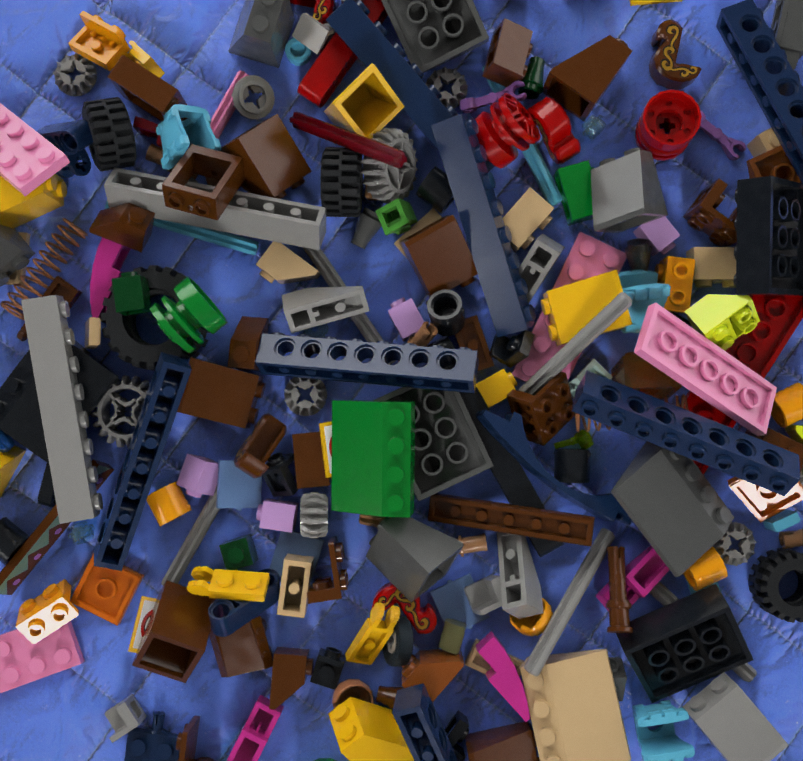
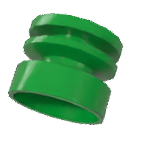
[150,276,228,353]

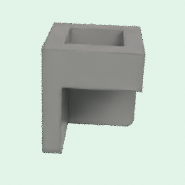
[292,13,335,55]
[464,575,502,616]
[105,694,147,743]

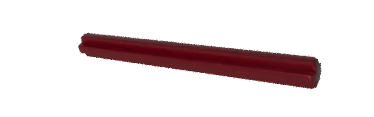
[289,112,407,168]

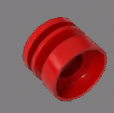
[635,89,702,161]
[475,93,541,168]

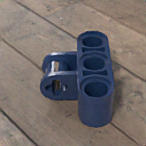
[37,120,93,178]
[208,569,280,637]

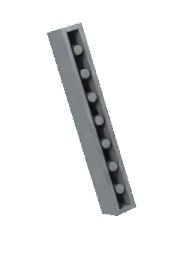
[104,167,326,250]
[21,295,103,524]

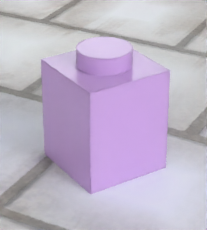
[633,216,680,257]
[388,297,427,341]
[176,454,218,498]
[256,498,299,533]

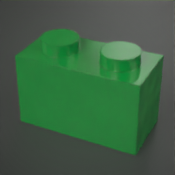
[553,160,594,226]

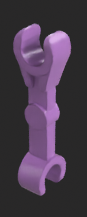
[460,81,527,113]
[700,110,746,161]

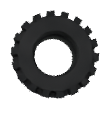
[82,97,136,171]
[321,147,363,217]
[748,548,803,623]

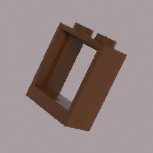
[107,55,187,121]
[162,144,245,221]

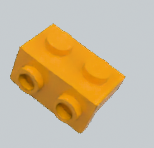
[68,11,130,71]
[654,256,695,313]
[15,579,79,644]

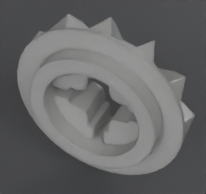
[53,53,97,96]
[426,66,468,108]
[231,75,275,120]
[284,377,327,416]
[713,522,757,566]

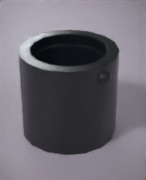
[416,166,454,214]
[426,289,465,336]
[553,449,591,483]
[0,517,29,565]

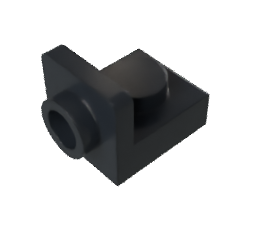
[489,330,535,368]
[262,453,299,497]
[310,647,346,690]
[445,710,469,761]

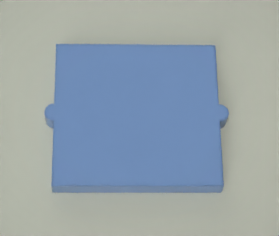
[216,460,262,511]
[269,531,324,582]
[430,573,490,629]

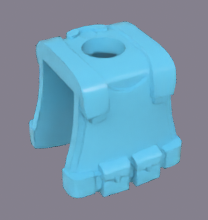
[156,104,221,170]
[618,269,671,334]
[632,700,695,761]

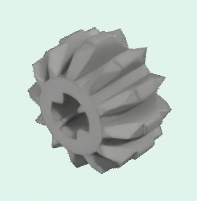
[300,492,328,538]

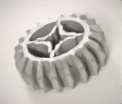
[361,128,418,203]
[90,375,150,447]

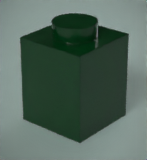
[112,271,151,316]
[219,534,258,570]

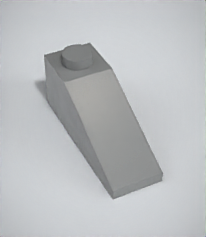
[518,233,565,303]
[282,286,370,333]
[497,532,544,619]

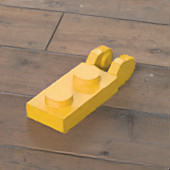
[187,566,270,602]
[345,602,401,665]

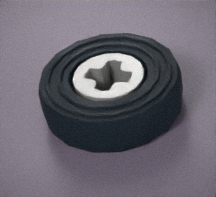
[382,615,413,666]

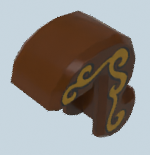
[649,20,701,90]
[234,413,287,478]

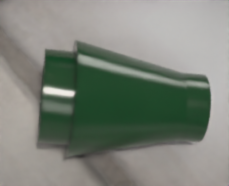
[518,56,545,99]

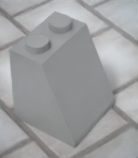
[682,672,789,761]

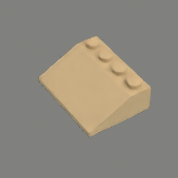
[520,648,631,761]

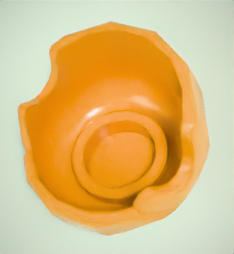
[510,598,553,637]

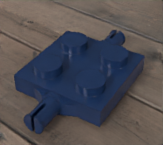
[124,711,180,761]

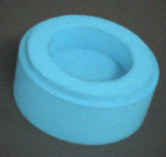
[285,38,312,66]

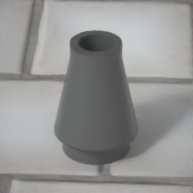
[351,207,381,249]

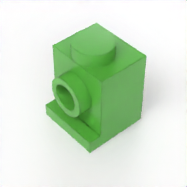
[375,198,418,236]

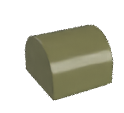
[438,618,467,655]

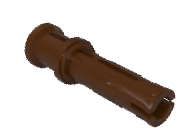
[606,546,633,633]

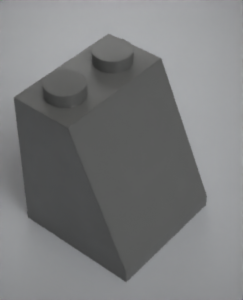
[228,0,295,68]
[591,147,668,233]
[366,517,464,603]

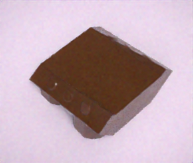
[209,615,273,677]

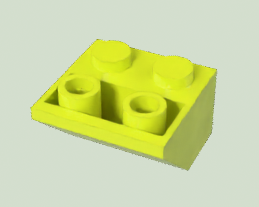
[684,294,760,351]

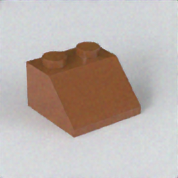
[401,649,465,702]

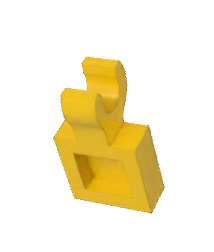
[125,41,165,78]

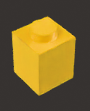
[476,368,518,408]

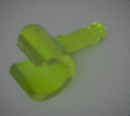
[553,429,594,449]

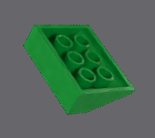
[331,400,415,518]

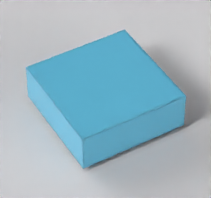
[763,509,801,533]

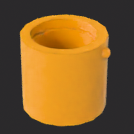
[771,382,803,428]
[146,481,192,527]
[683,546,728,591]

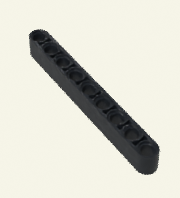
[427,336,564,558]

